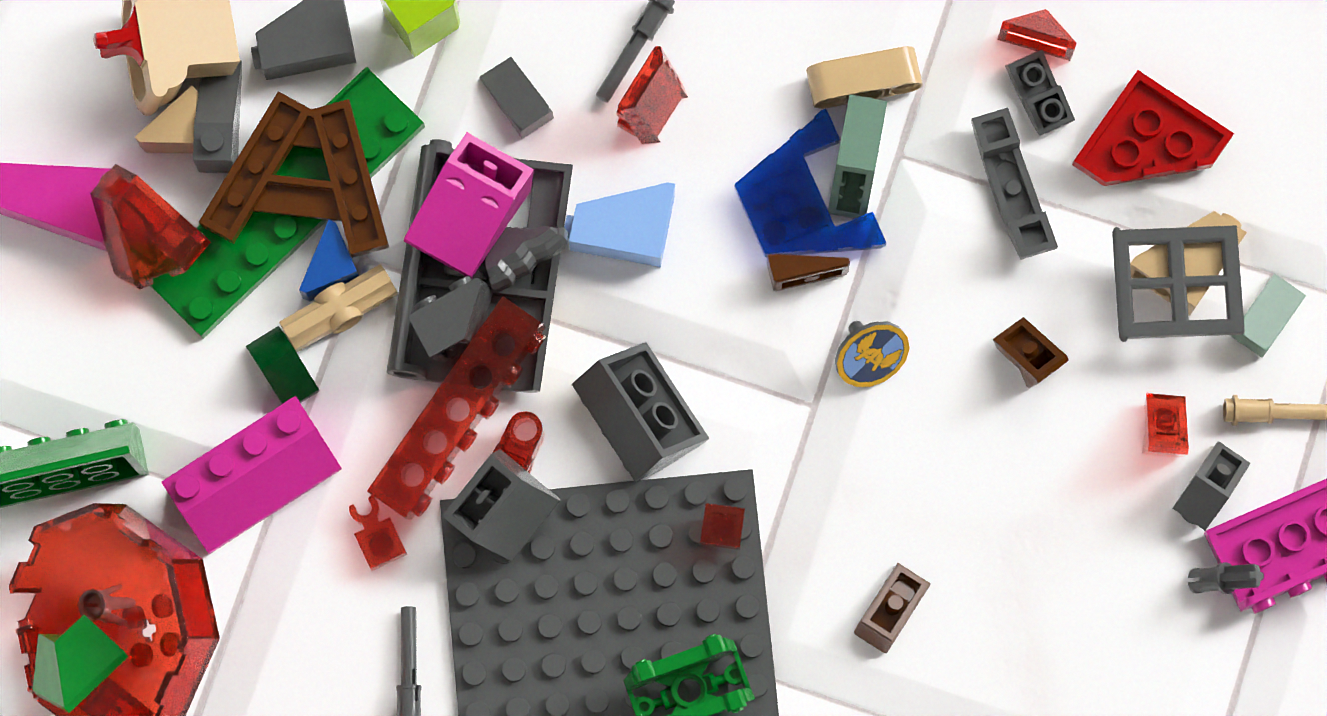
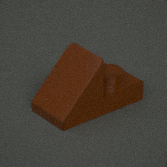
[993,317,1069,389]

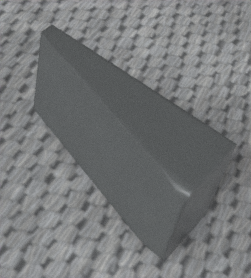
[479,56,554,139]

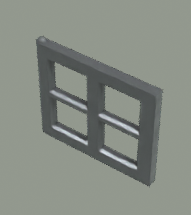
[1112,225,1245,342]

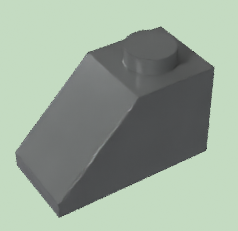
[1172,441,1251,531]

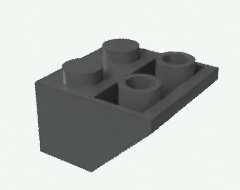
[407,276,493,363]
[442,449,561,561]

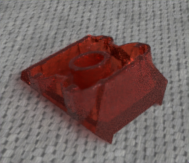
[616,46,689,144]

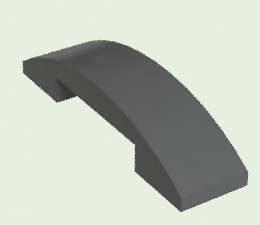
[971,107,1058,260]

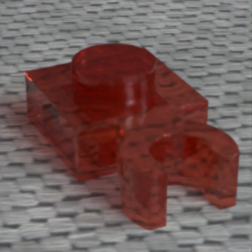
[349,495,408,571]

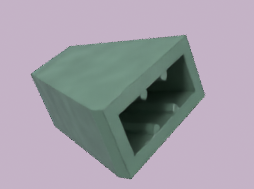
[828,94,888,220]

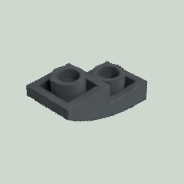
[1005,50,1075,136]

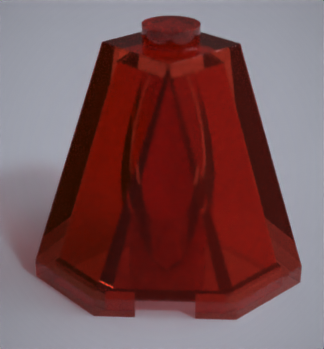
[90,164,211,290]

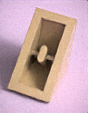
[135,85,199,153]

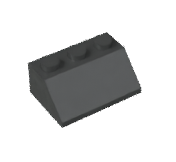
[571,342,710,482]

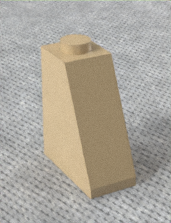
[1130,211,1247,316]

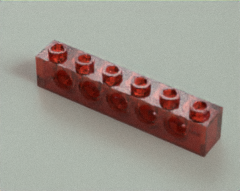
[367,296,546,521]

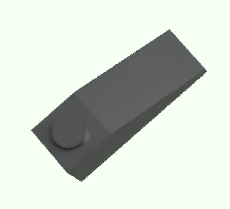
[193,60,243,173]

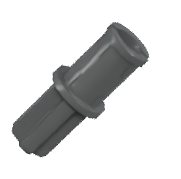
[1188,562,1264,594]

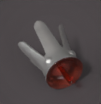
[78,584,136,626]

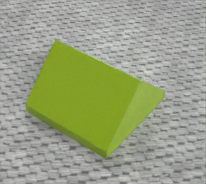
[380,0,460,58]

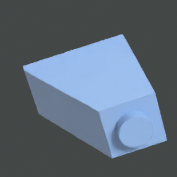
[564,182,675,267]

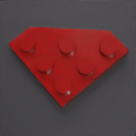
[1072,70,1235,186]

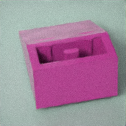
[403,132,534,278]

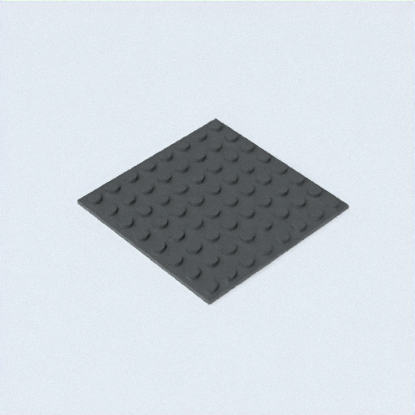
[440,469,779,716]

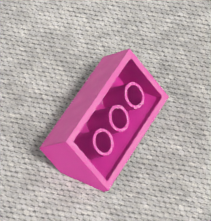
[161,396,342,555]

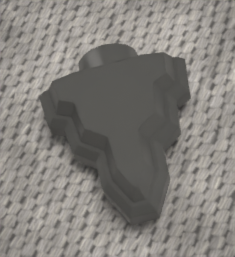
[479,226,568,291]

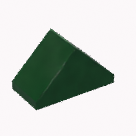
[246,326,320,404]

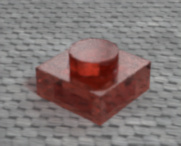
[700,503,745,550]

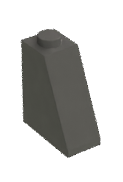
[251,0,357,80]

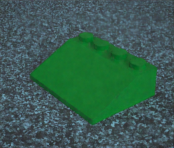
[0,419,149,508]

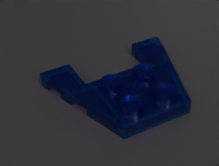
[734,109,887,257]

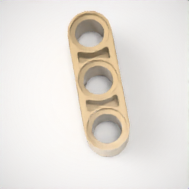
[806,46,923,109]

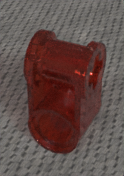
[492,411,545,473]

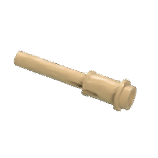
[1223,394,1327,426]

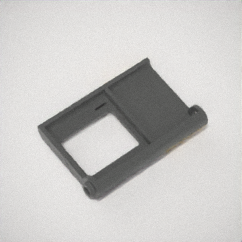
[386,139,573,393]

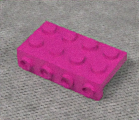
[1204,478,1327,614]

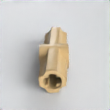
[279,264,398,352]

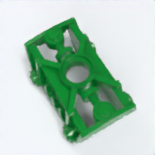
[623,634,755,716]

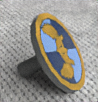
[835,321,910,387]

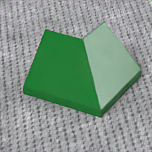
[33,615,128,713]

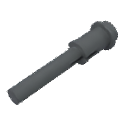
[595,0,675,103]
[396,606,422,716]

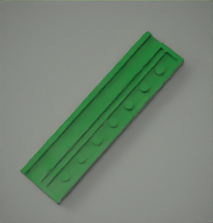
[144,67,425,339]

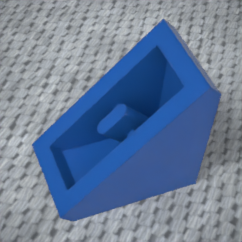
[299,219,359,302]

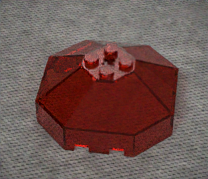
[9,503,220,716]

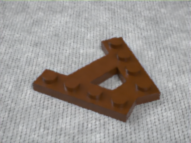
[198,91,390,258]

